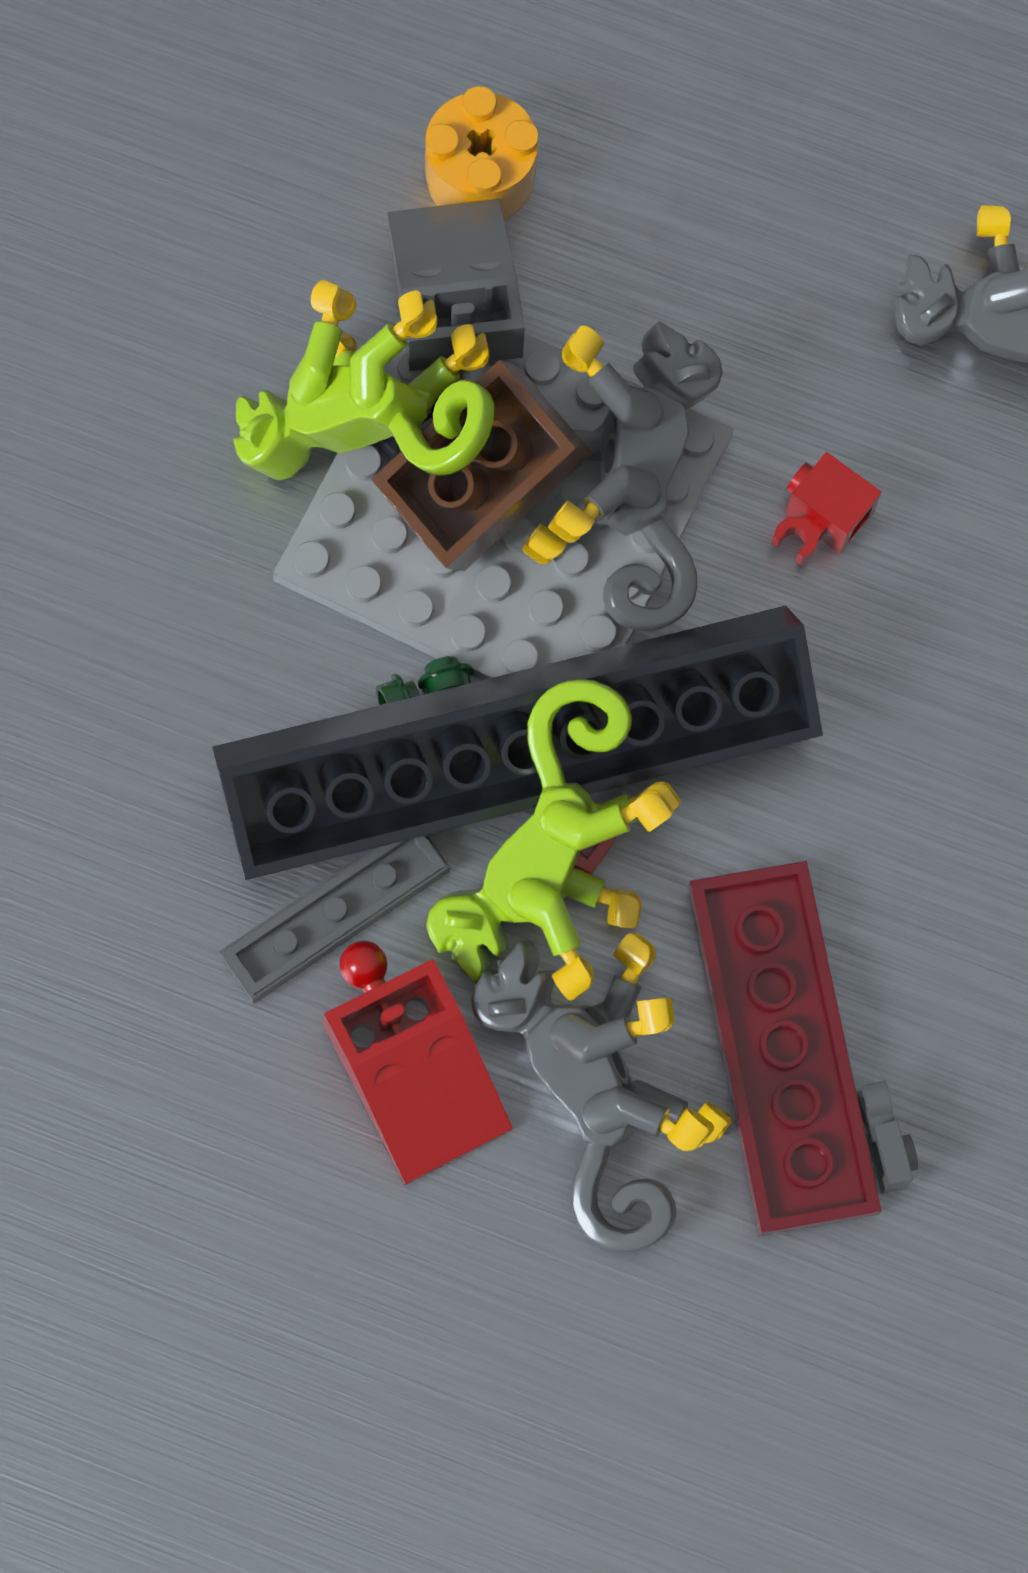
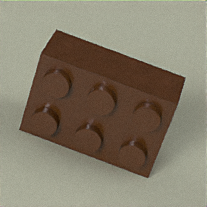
[371,359,593,571]

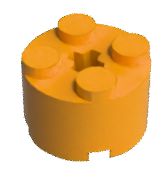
[425,86,538,219]

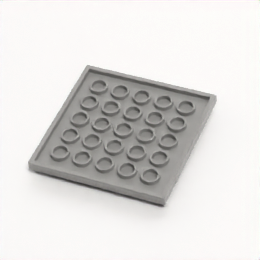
[272,332,734,680]

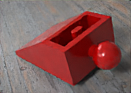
[322,940,513,1185]

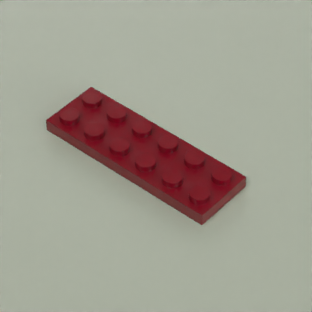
[688,861,882,1236]

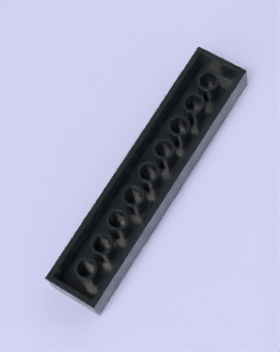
[212,605,823,880]

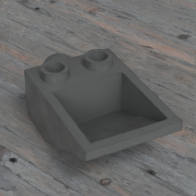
[387,199,525,382]

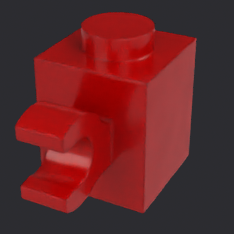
[772,451,882,565]

